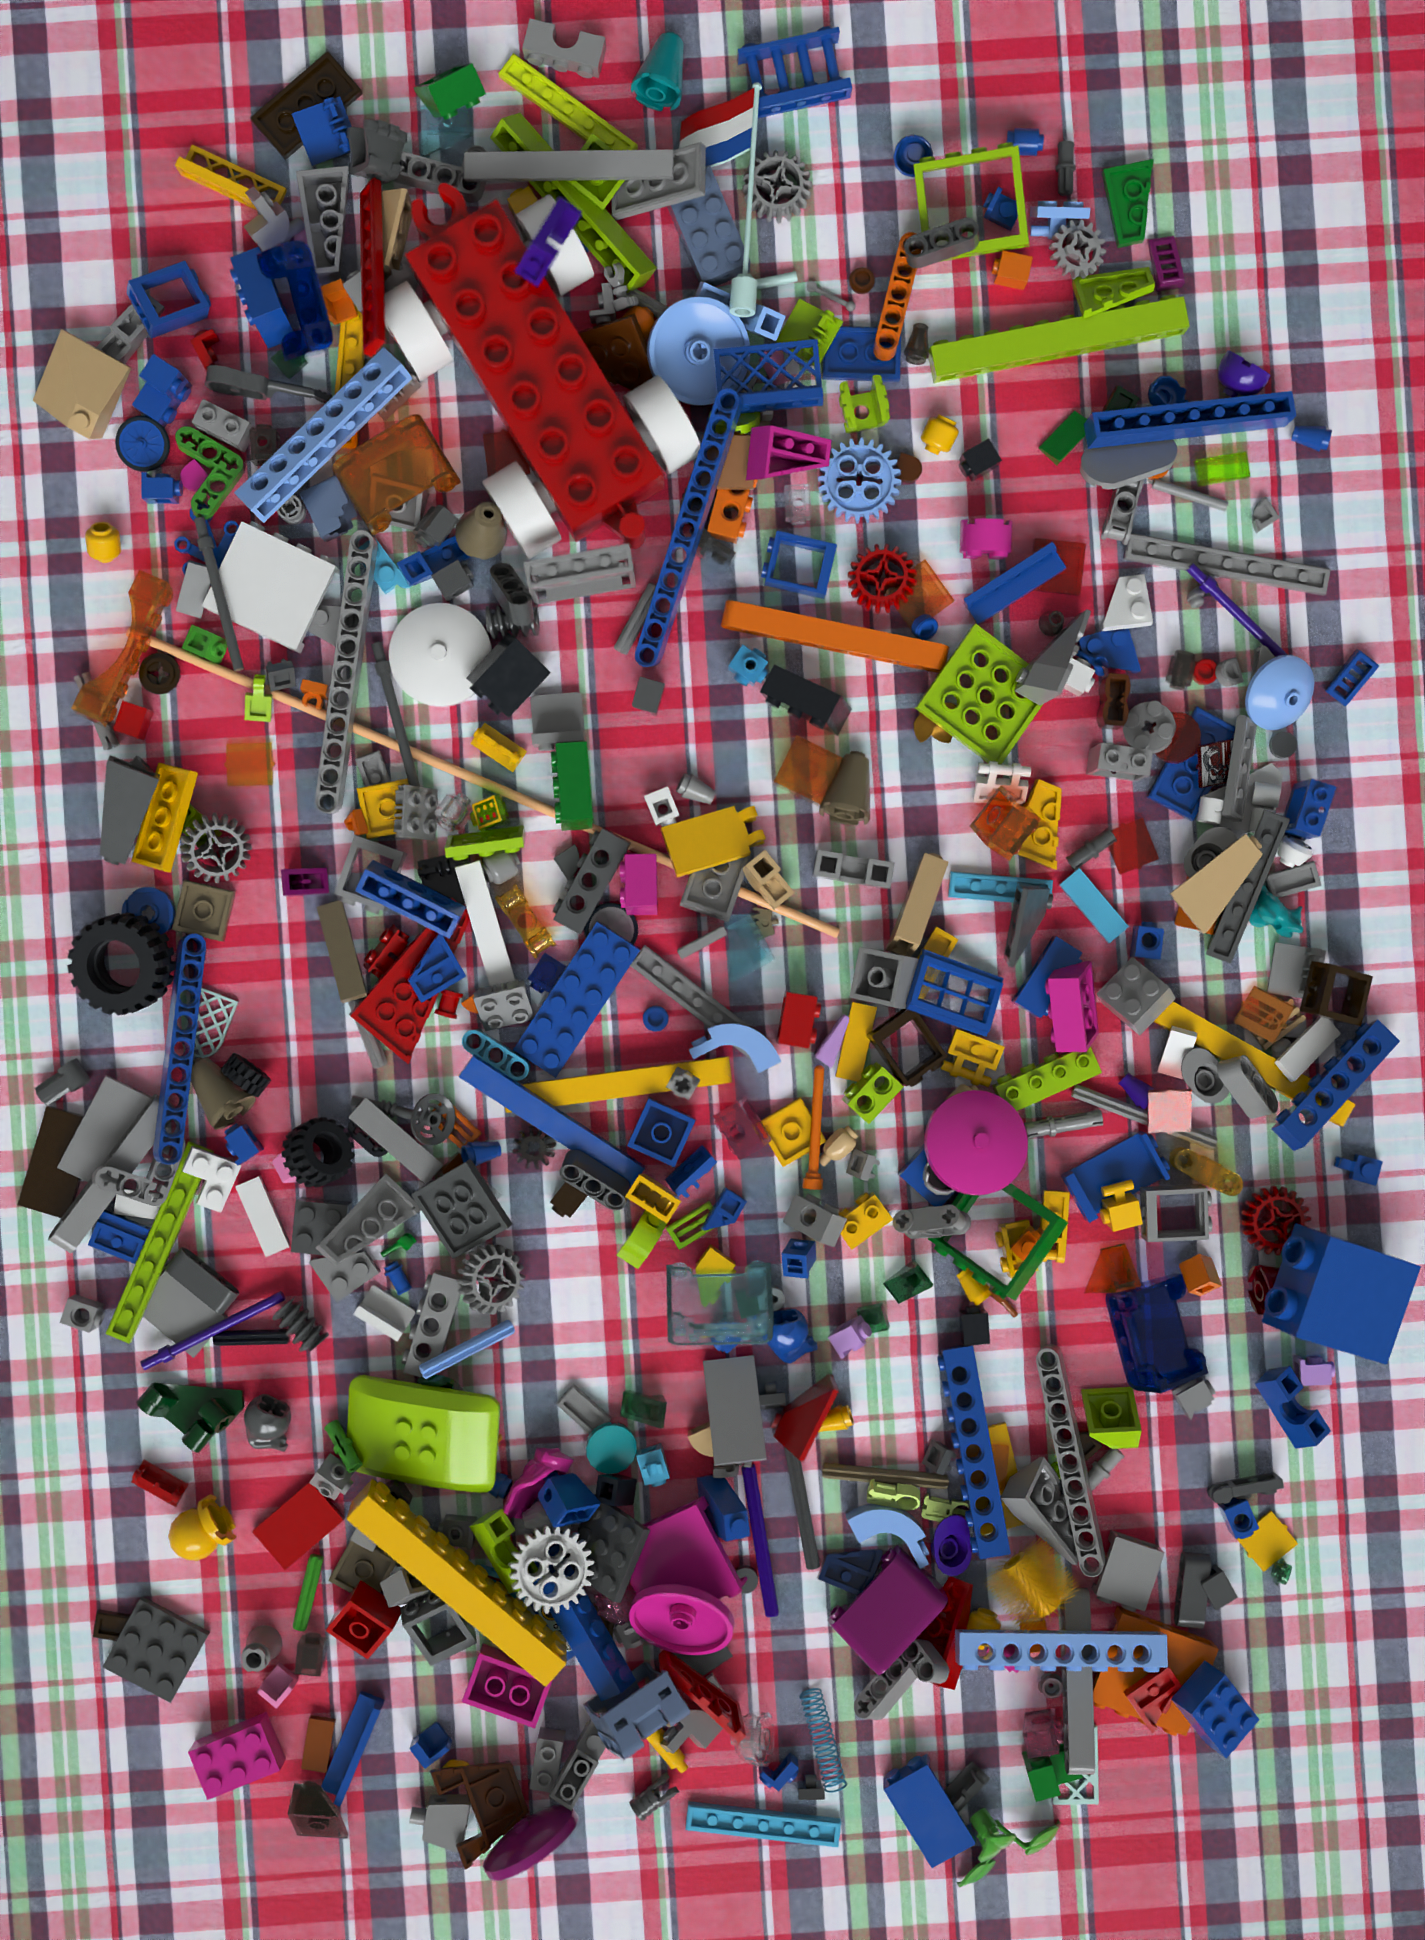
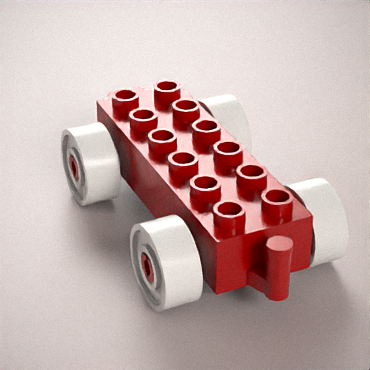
[384,183,701,560]

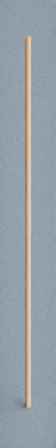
[126,627,840,938]

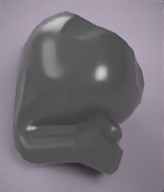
[244,1394,291,1452]

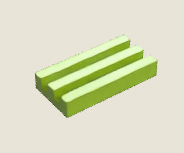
[666,1200,714,1250]

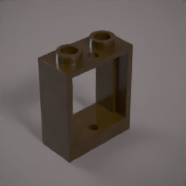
[1299,961,1373,1026]
[866,1009,948,1087]

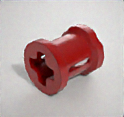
[434,989,463,1019]

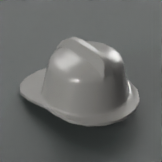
[1184,827,1238,877]
[1181,1048,1229,1104]

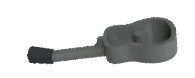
[205,365,332,404]

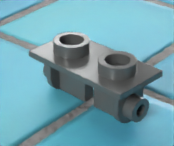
[944,1761,990,1813]

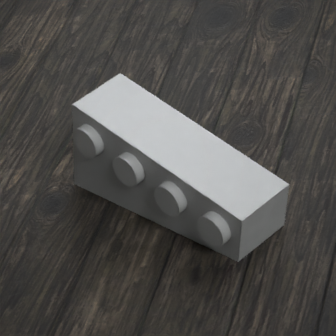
[296,166,349,285]

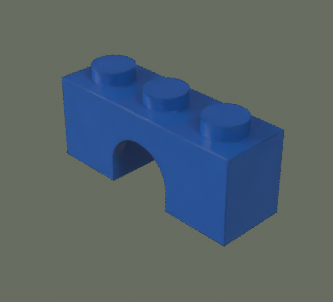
[1254,1366,1331,1449]

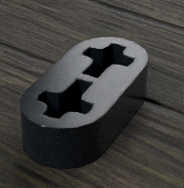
[347,1120,388,1157]

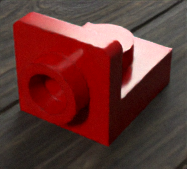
[190,329,220,371]

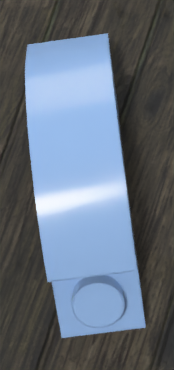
[695,281,786,341]
[689,1023,782,1073]
[845,1504,930,1569]

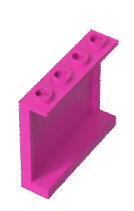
[630,1496,748,1601]

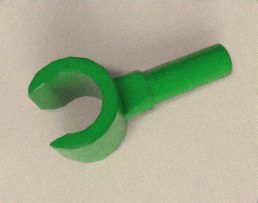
[380,1233,417,1258]

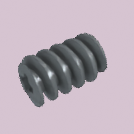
[485,604,540,639]
[272,1297,329,1352]

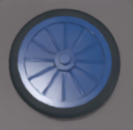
[115,416,170,472]

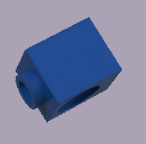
[1130,921,1164,960]
[1218,1497,1260,1539]

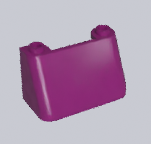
[828,1544,948,1675]

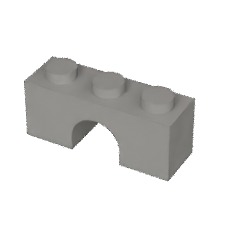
[522,18,606,78]
[812,850,895,889]

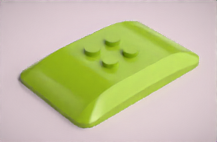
[347,1375,500,1493]

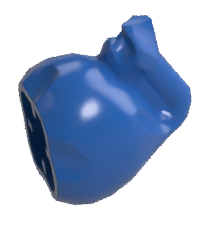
[762,1309,818,1363]

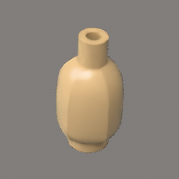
[819,1125,859,1167]

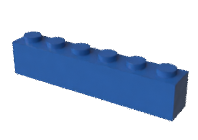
[533,1543,636,1701]

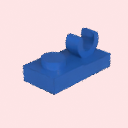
[665,1145,717,1198]

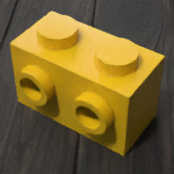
[838,1192,893,1250]

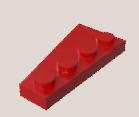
[658,1650,746,1743]

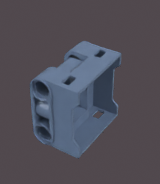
[583,1662,690,1760]

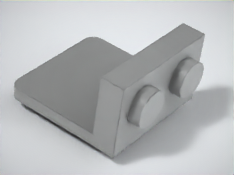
[530,692,585,751]

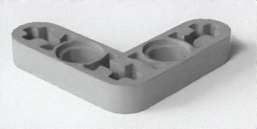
[92,1133,186,1206]

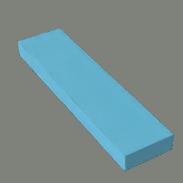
[948,871,1053,903]

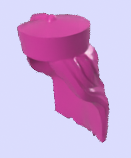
[503,1447,574,1519]

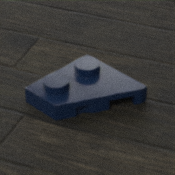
[817,1549,883,1596]

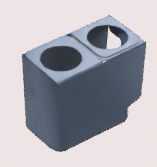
[300,475,358,542]

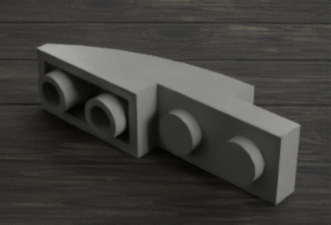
[549,1706,608,1811]

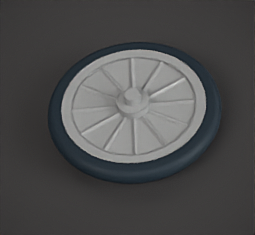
[584,903,638,944]

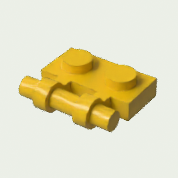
[940,1028,1005,1087]

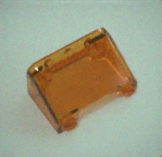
[332,414,461,536]

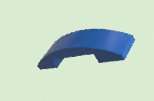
[397,535,473,586]

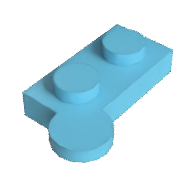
[359,537,412,594]

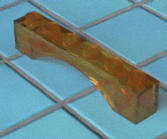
[71,570,173,727]

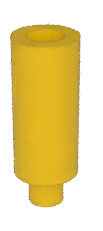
[646,1727,688,1773]

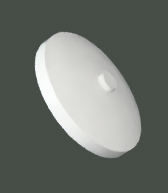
[389,603,492,707]

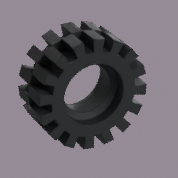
[221,1053,271,1097]

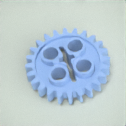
[818,438,901,524]

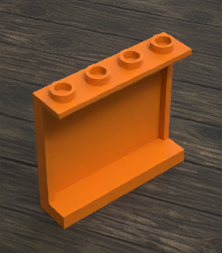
[1093,1606,1219,1736]

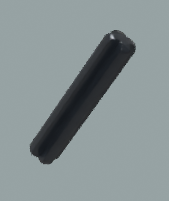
[213,1329,290,1346]

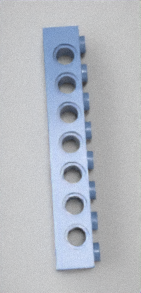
[234,347,412,523]
[955,1629,1168,1672]

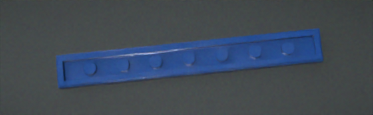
[459,1054,645,1188]

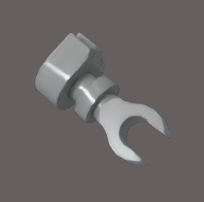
[604,263,639,312]

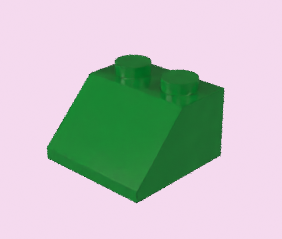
[413,63,486,120]

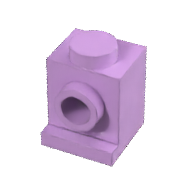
[828,1315,872,1359]
[1293,1355,1335,1386]

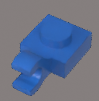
[1333,1154,1383,1186]

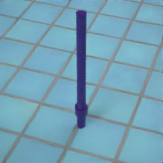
[1186,563,1288,657]
[141,1291,286,1370]

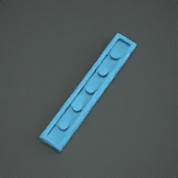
[685,1801,841,1847]

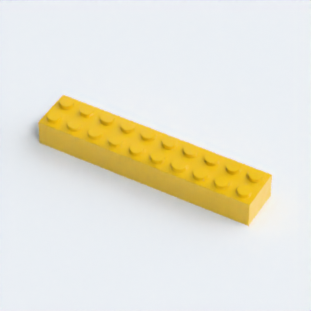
[346,1479,567,1687]

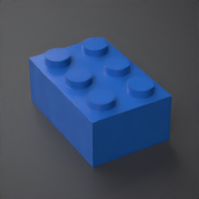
[1171,1660,1260,1759]

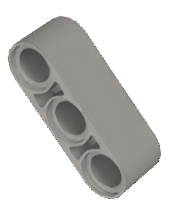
[1217,1055,1278,1119]

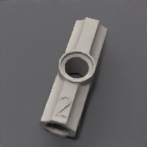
[666,1066,700,1100]

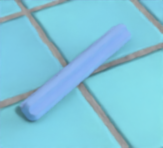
[419,1320,515,1379]

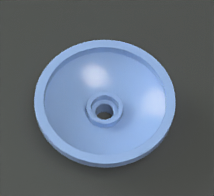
[1245,655,1315,730]

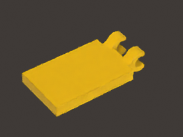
[661,806,766,877]

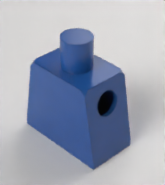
[538,1471,601,1528]

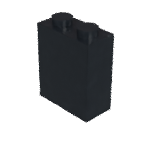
[466,633,551,718]

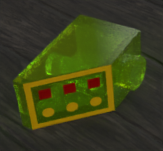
[469,794,511,831]

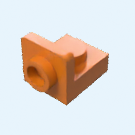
[1010,1226,1053,1261]

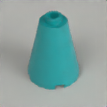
[631,32,684,111]

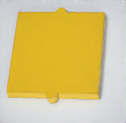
[1237,1510,1298,1572]

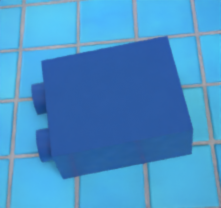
[1261,1223,1421,1365]

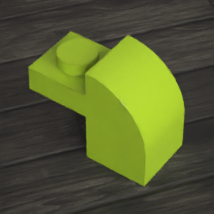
[617,1210,669,1269]

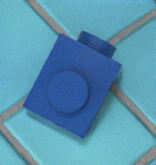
[758,1752,799,1792]

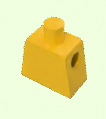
[625,1174,681,1223]

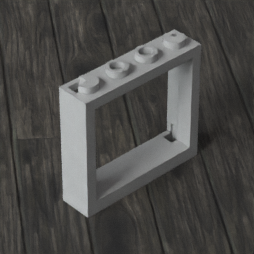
[523,544,636,605]

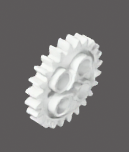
[508,1525,594,1614]

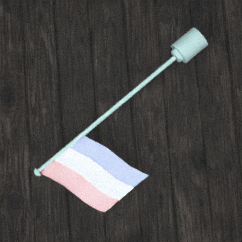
[679,82,762,317]

